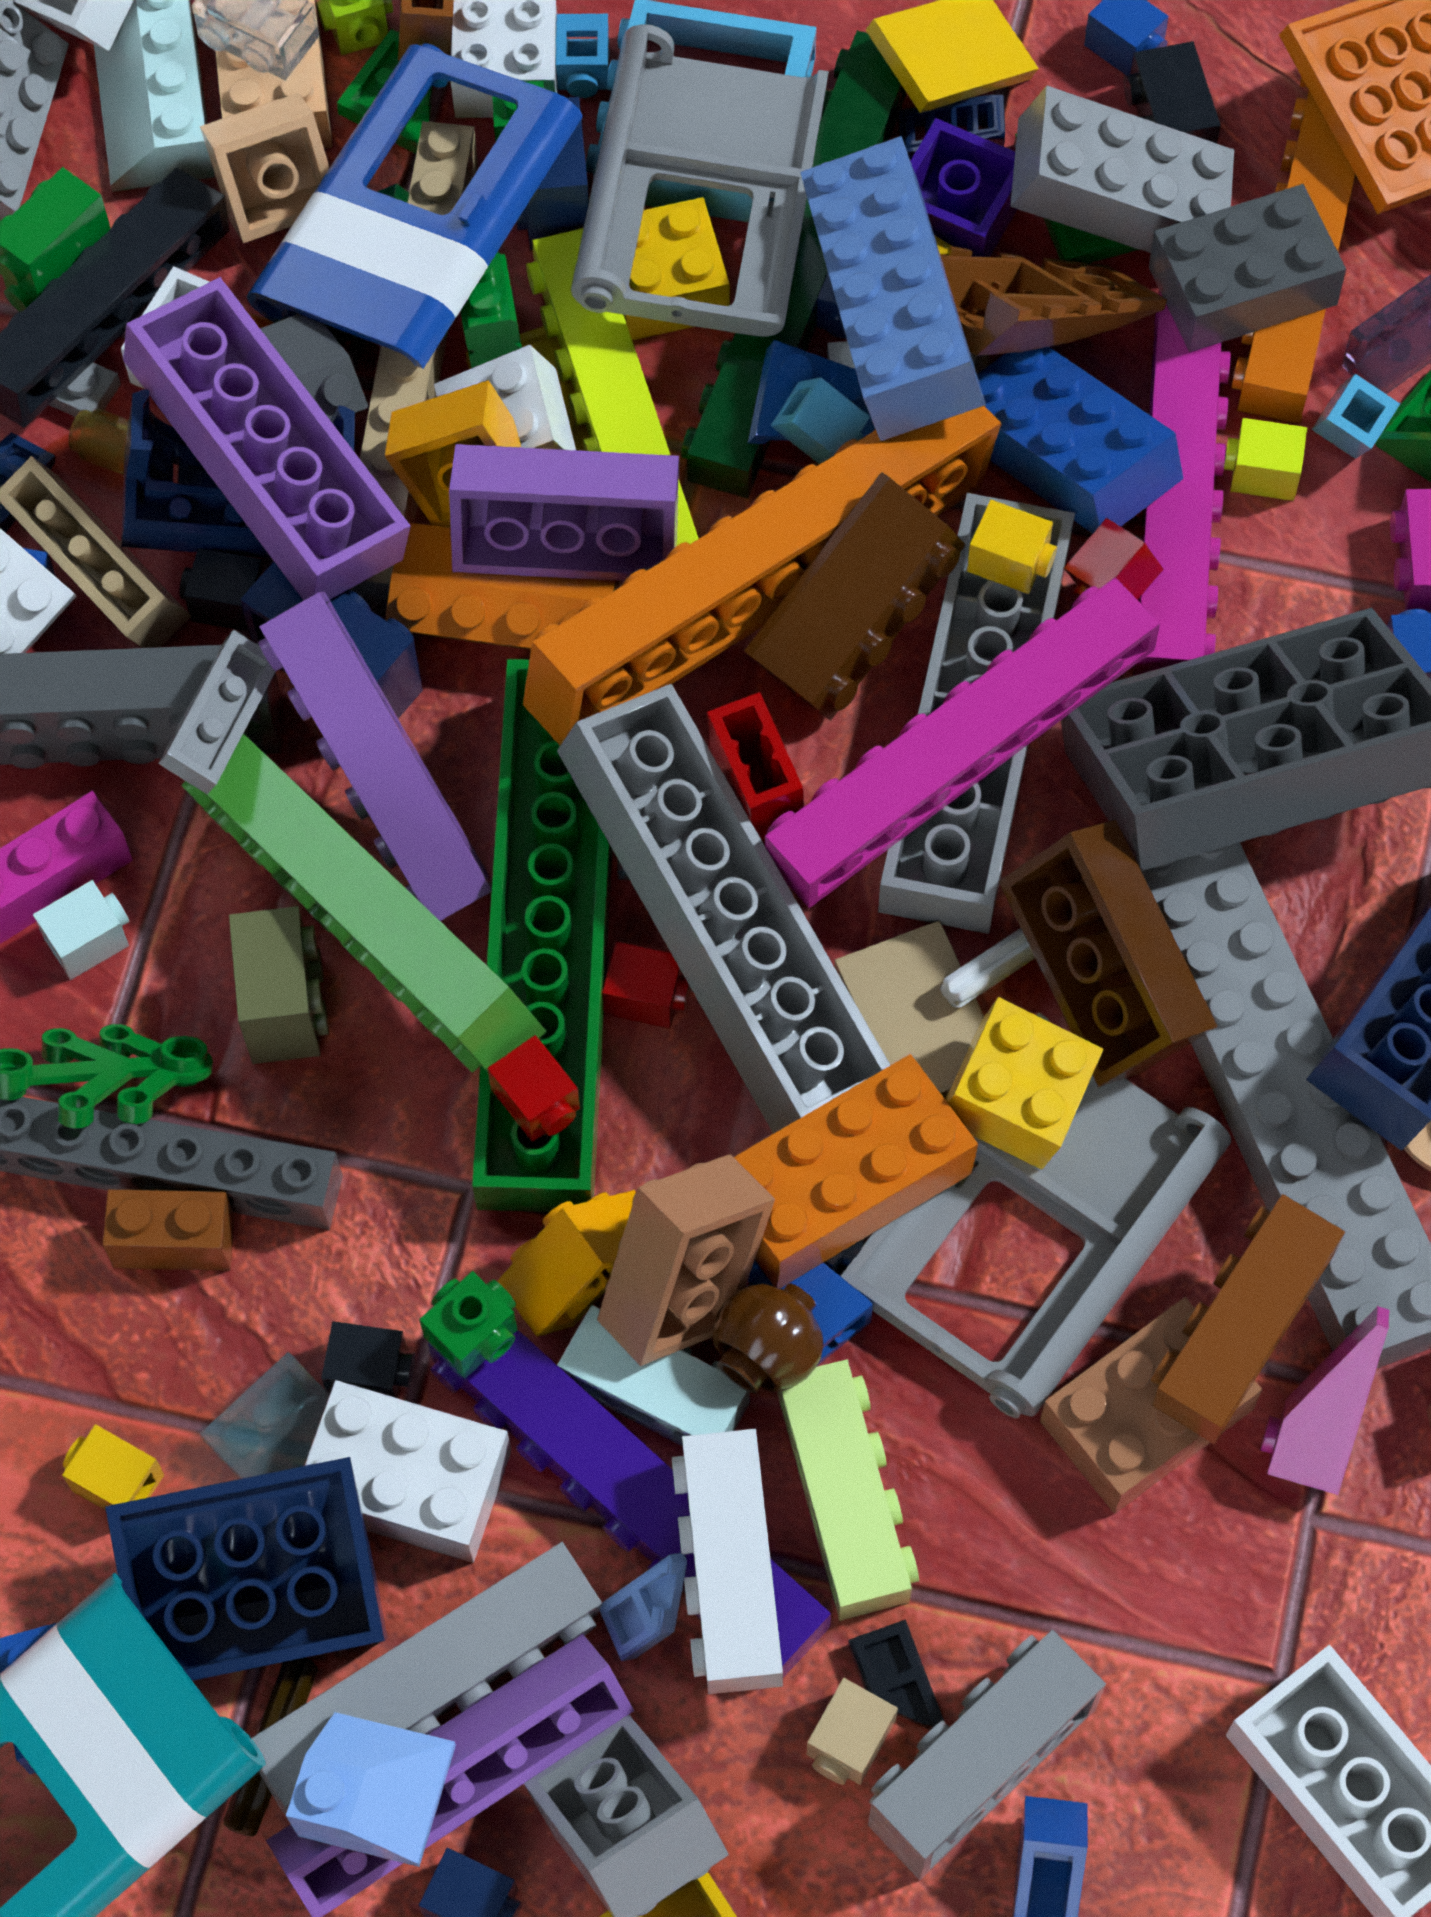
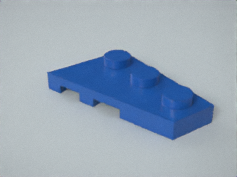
[748,340,875,445]

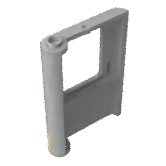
[841,1013,1231,1418]

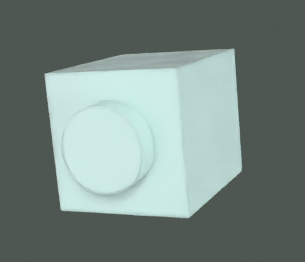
[33,880,130,980]

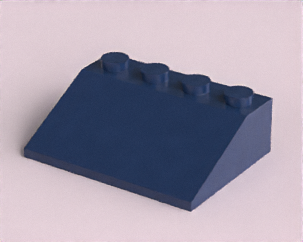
[105,1457,388,1681]

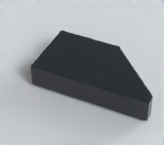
[848,1619,944,1730]

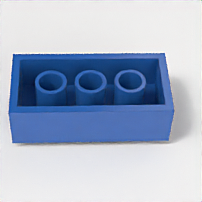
[977,347,1184,534]

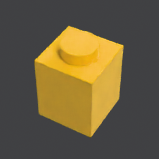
[967,499,1058,594]
[62,1424,164,1510]

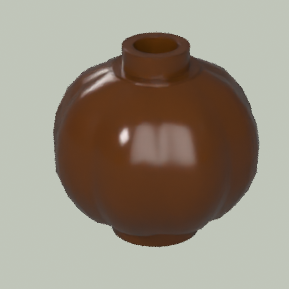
[713,1283,823,1393]

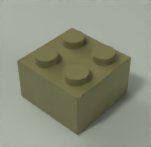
[229,906,329,1064]

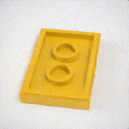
[866,0,1039,113]

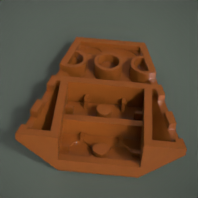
[940,246,1167,356]

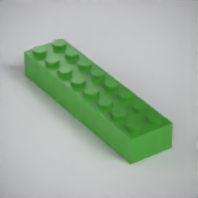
[181,734,546,1073]

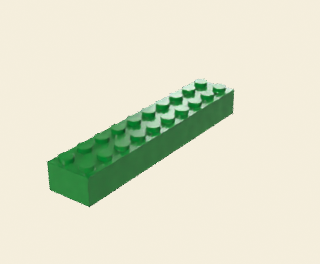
[472,659,613,1212]

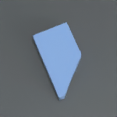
[600,1553,687,1661]

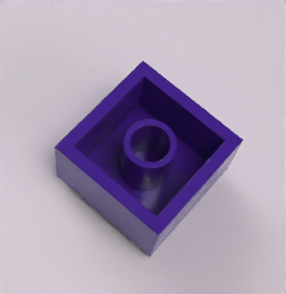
[911,118,1018,257]

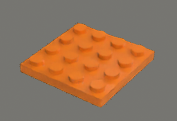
[1279,0,1431,214]

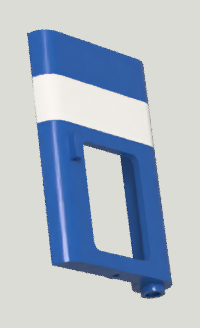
[246,43,583,369]

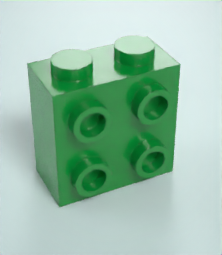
[0,167,111,312]

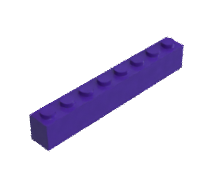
[428,1330,831,1678]

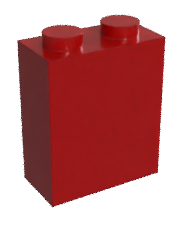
[707,692,804,845]

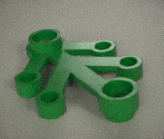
[0,1024,213,1129]

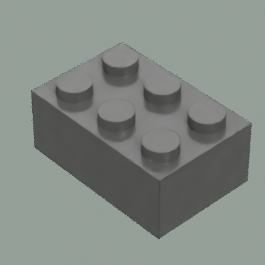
[1148,184,1346,352]

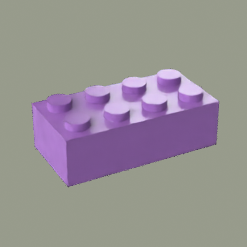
[449,444,679,581]

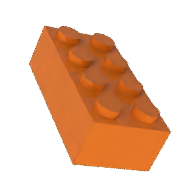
[733,1054,978,1288]

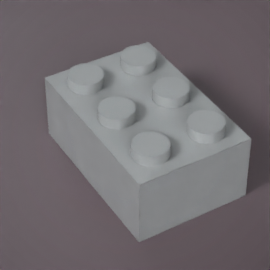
[524,1715,729,1917]

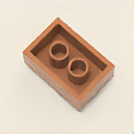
[597,1154,775,1366]
[1040,1297,1262,1514]

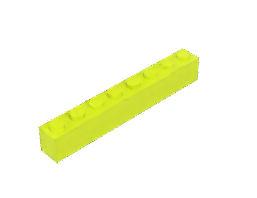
[526,228,699,546]

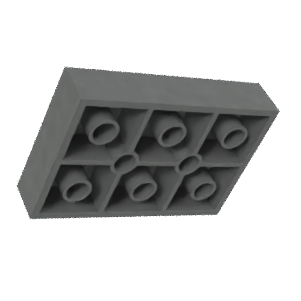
[1061,608,1431,871]

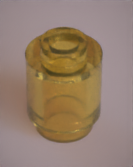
[68,409,129,475]

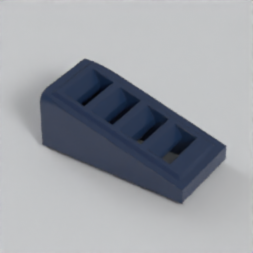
[898,95,1005,159]

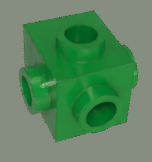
[419,1271,518,1379]

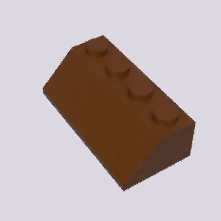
[744,472,966,721]

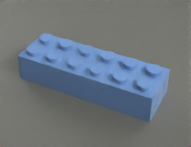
[800,136,986,441]

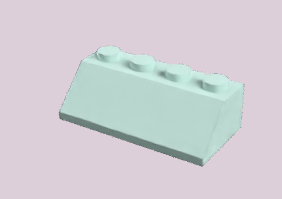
[94,0,215,192]

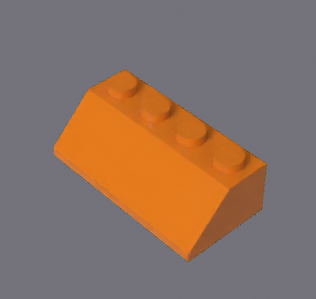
[385,522,620,650]

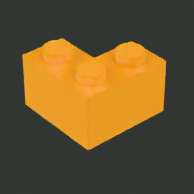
[497,1190,636,1337]

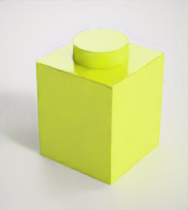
[1224,418,1307,501]

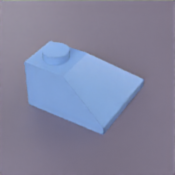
[286,1712,456,1867]

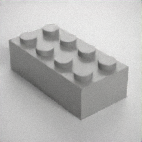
[1010,86,1234,253]
[868,1629,1106,1880]

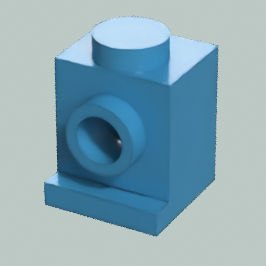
[556,14,610,98]

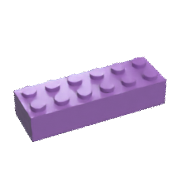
[123,277,411,600]

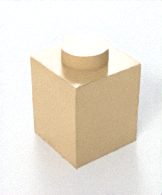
[806,1678,898,1785]

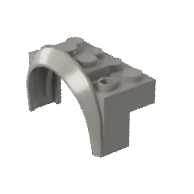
[0,0,69,220]

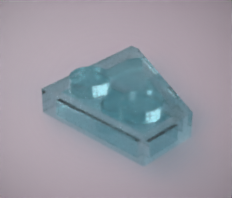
[200,1352,329,1479]

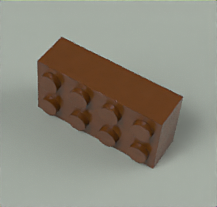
[998,820,1218,1088]

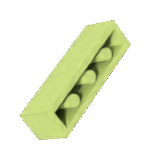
[777,1359,919,1621]

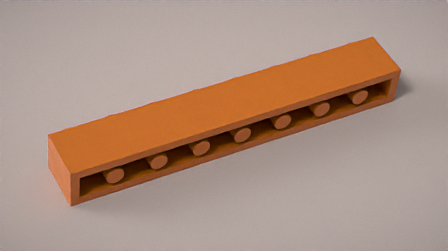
[1231,77,1355,424]

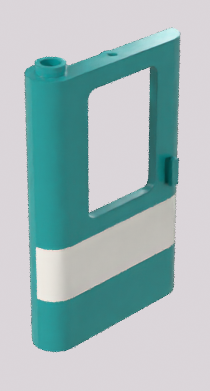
[0,1573,266,1917]

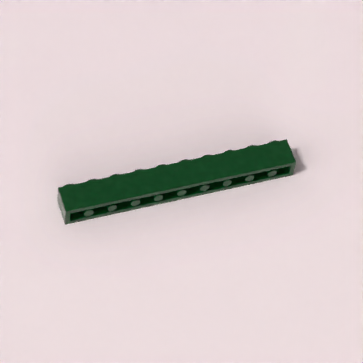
[681,30,907,499]

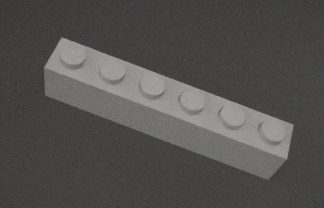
[251,1541,602,1815]

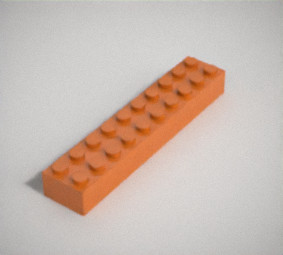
[523,406,1001,746]

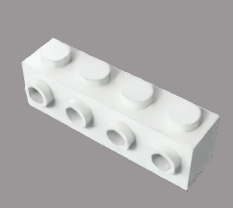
[672,1429,783,1694]

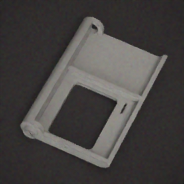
[571,24,829,337]

